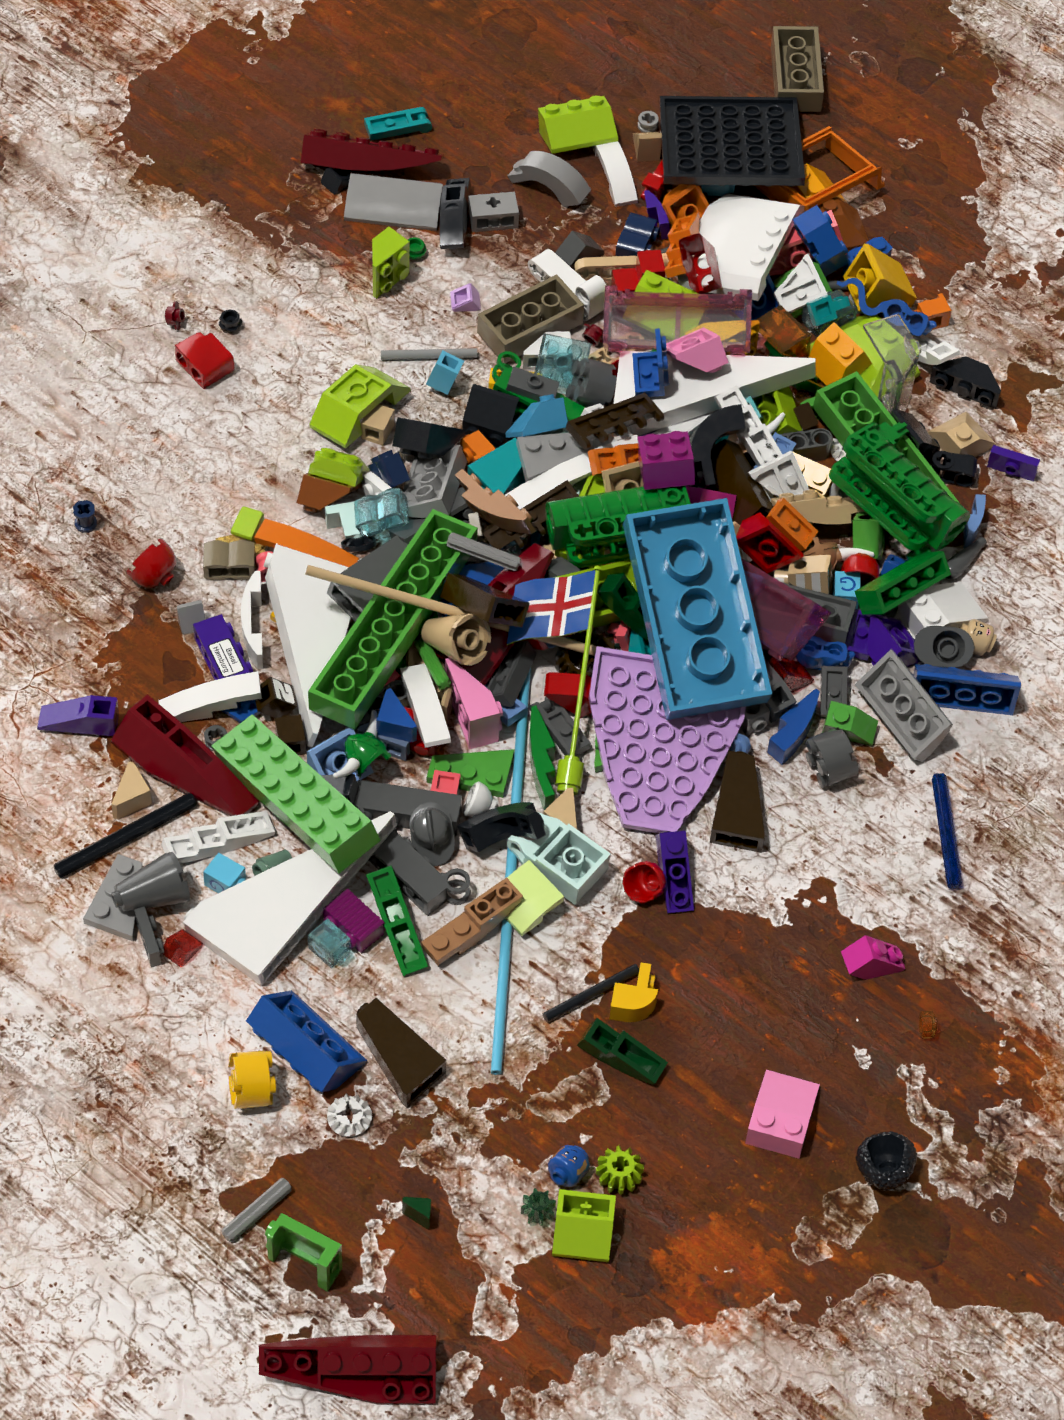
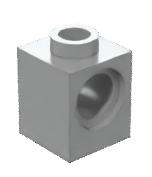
[740,703,770,735]

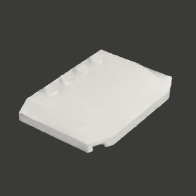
[678,194,805,301]

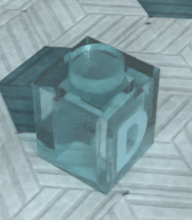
[308,918,351,968]

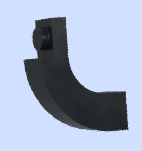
[691,404,746,489]
[457,802,546,852]

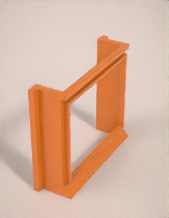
[753,126,885,212]

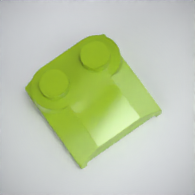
[308,448,370,487]

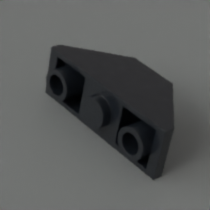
[930,356,1001,409]

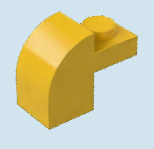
[609,963,658,1022]

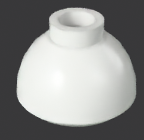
[463,781,497,817]

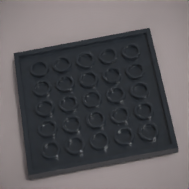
[659,96,805,187]

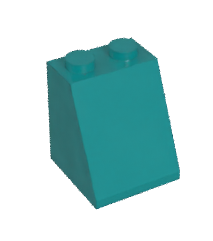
[468,438,526,495]

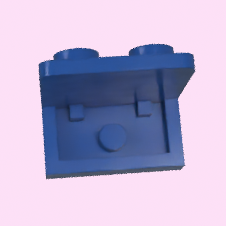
[632,328,669,397]

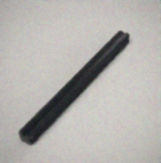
[53,793,196,878]

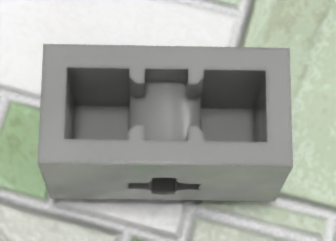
[468,192,519,232]

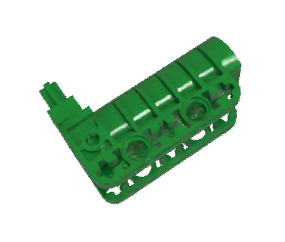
[829,422,970,551]
[545,486,691,568]

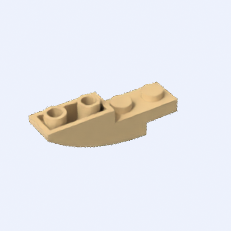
[771,489,865,524]

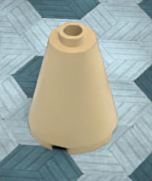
[421,613,491,666]

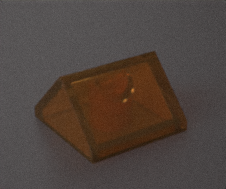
[756,305,811,358]

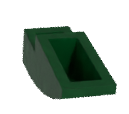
[597,573,649,642]
[577,1018,668,1085]

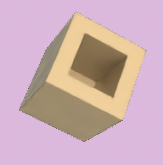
[361,404,395,446]

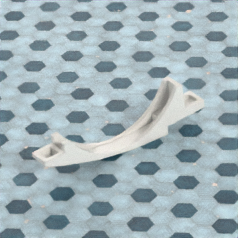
[505,430,677,509]

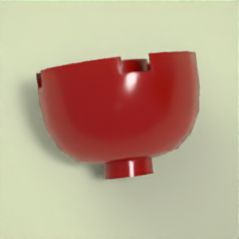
[126,538,176,588]

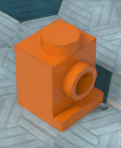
[913,293,952,330]
[460,430,495,463]

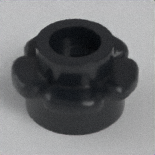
[219,309,242,332]

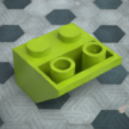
[372,227,410,299]
[552,1189,616,1262]

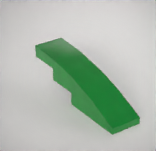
[529,705,555,810]
[366,865,428,976]

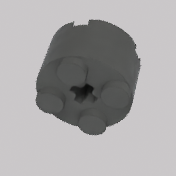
[566,358,617,408]
[805,727,859,788]

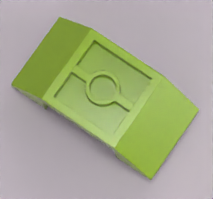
[309,364,411,448]

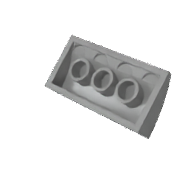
[344,173,443,231]
[396,445,467,518]
[855,649,953,762]

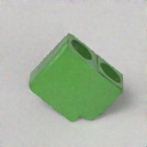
[853,512,886,559]

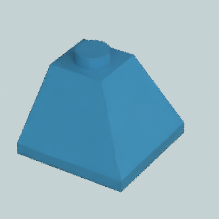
[505,394,568,438]

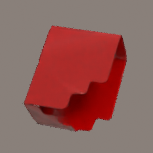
[679,233,722,295]
[175,332,235,389]

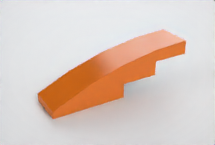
[664,213,700,278]
[588,443,639,476]
[254,519,359,567]

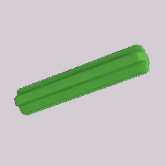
[414,636,451,690]

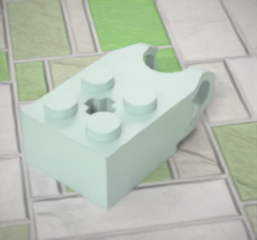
[507,812,611,905]

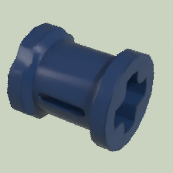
[73,500,97,533]

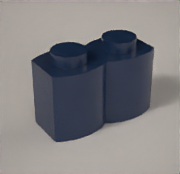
[615,212,660,256]
[368,450,411,488]

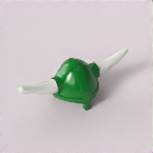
[333,710,391,778]

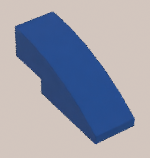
[767,689,820,765]

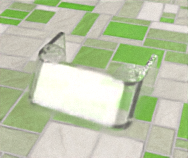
[863,314,921,414]

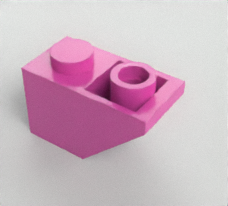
[841,935,905,980]

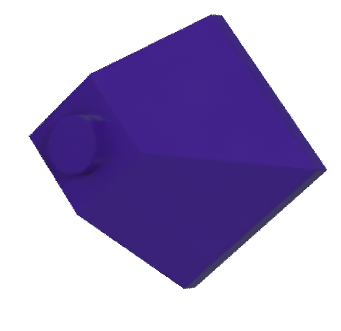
[867,614,920,668]

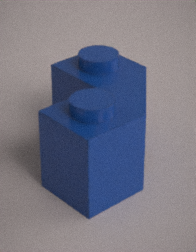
[792,205,848,277]

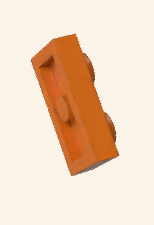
[766,498,818,551]

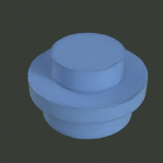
[729,733,751,754]

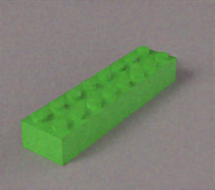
[813,371,965,548]
[211,714,381,874]

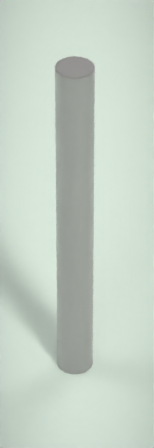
[381,348,477,360]

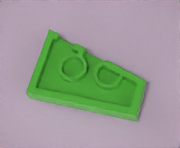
[426,749,515,798]

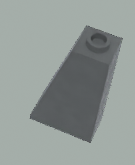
[327,535,408,622]

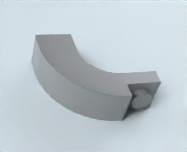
[508,151,591,207]

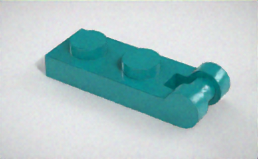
[364,107,432,141]

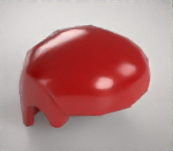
[841,553,880,583]
[622,861,666,903]

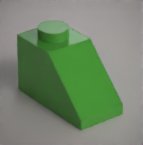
[822,701,878,746]

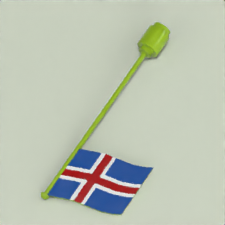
[507,566,603,796]

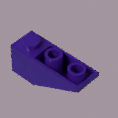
[37,695,119,736]
[655,831,694,913]

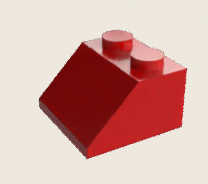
[736,513,804,574]

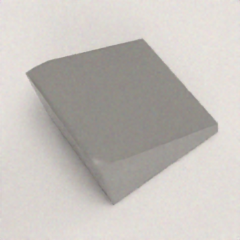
[176,600,205,635]

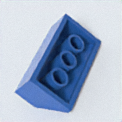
[913,664,1021,715]
[246,990,367,1092]

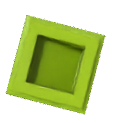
[231,506,264,540]

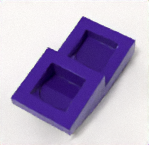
[644,190,670,239]

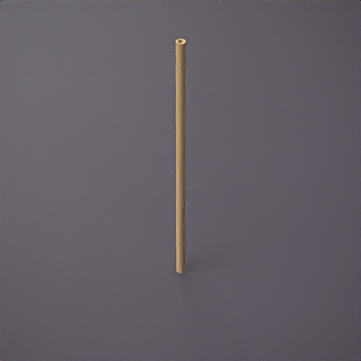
[305,565,597,656]

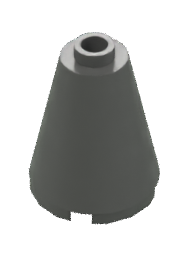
[111,852,190,911]

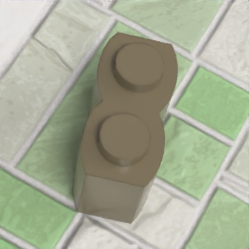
[203,540,255,580]

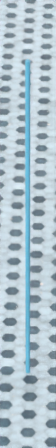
[491,531,541,1075]

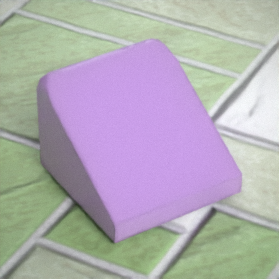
[450,283,481,312]

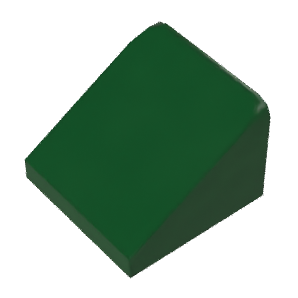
[402,1197,431,1229]

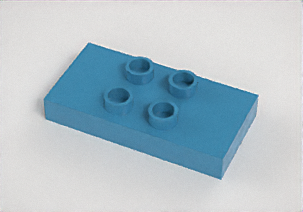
[623,498,772,720]

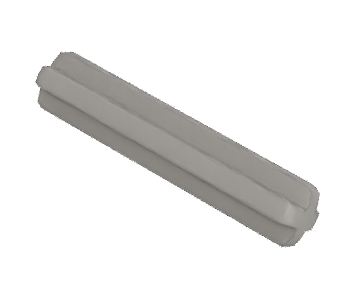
[447,533,521,571]
[222,1178,292,1242]

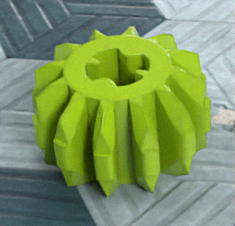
[596,1145,644,1195]

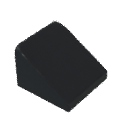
[321,167,350,194]

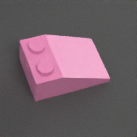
[445,658,503,749]
[745,1070,820,1159]

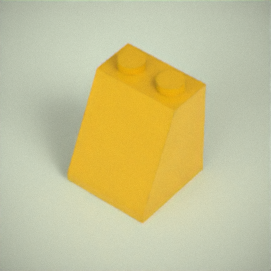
[843,244,917,312]

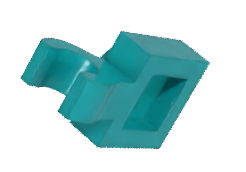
[806,295,850,326]

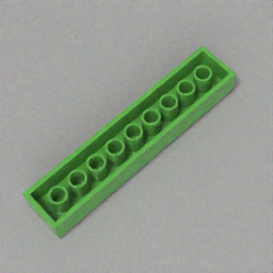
[308,509,478,730]

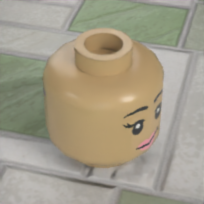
[960,619,997,656]

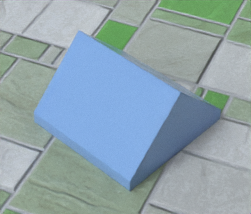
[307,727,374,781]

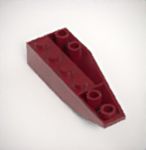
[300,129,444,171]
[436,543,554,686]
[111,694,259,816]
[259,1335,437,1404]

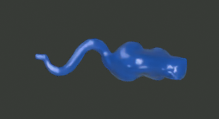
[836,278,937,336]
[757,628,855,670]

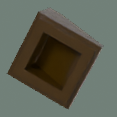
[793,402,818,431]

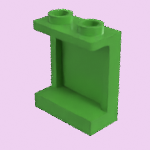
[265,1213,342,1292]

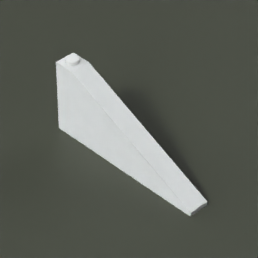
[614,351,816,436]
[263,544,351,748]
[183,811,397,986]

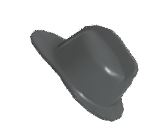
[914,626,974,668]
[409,802,455,866]

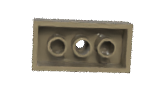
[771,26,824,112]
[477,274,584,363]

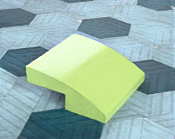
[505,860,564,936]

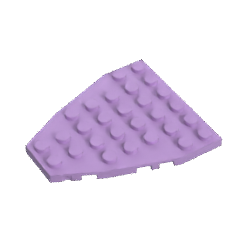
[589,646,746,833]

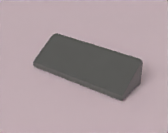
[487,640,537,707]

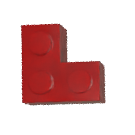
[611,249,665,299]

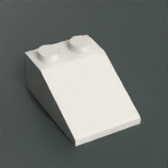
[897,582,988,637]

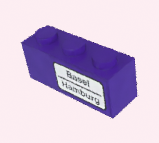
[193,614,253,680]

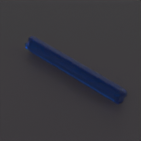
[932,773,962,889]

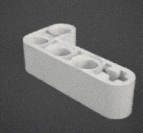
[528,249,608,321]

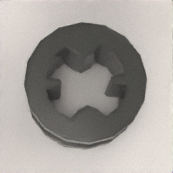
[204,725,227,751]

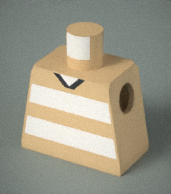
[774,555,833,595]

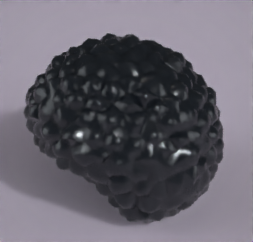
[855,1131,917,1191]

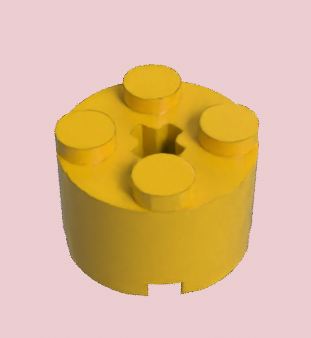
[228,1050,276,1109]

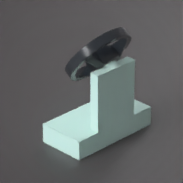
[325,498,376,552]

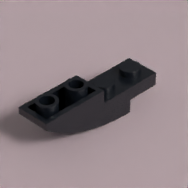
[440,178,471,250]

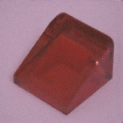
[163,929,203,967]

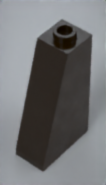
[711,439,774,525]
[441,573,530,627]
[710,750,765,853]
[356,998,446,1108]

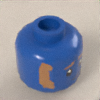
[548,1145,590,1187]

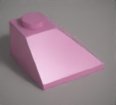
[663,327,729,373]

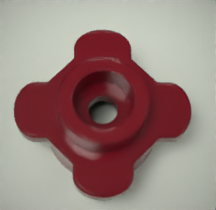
[165,301,185,330]
[582,323,606,346]

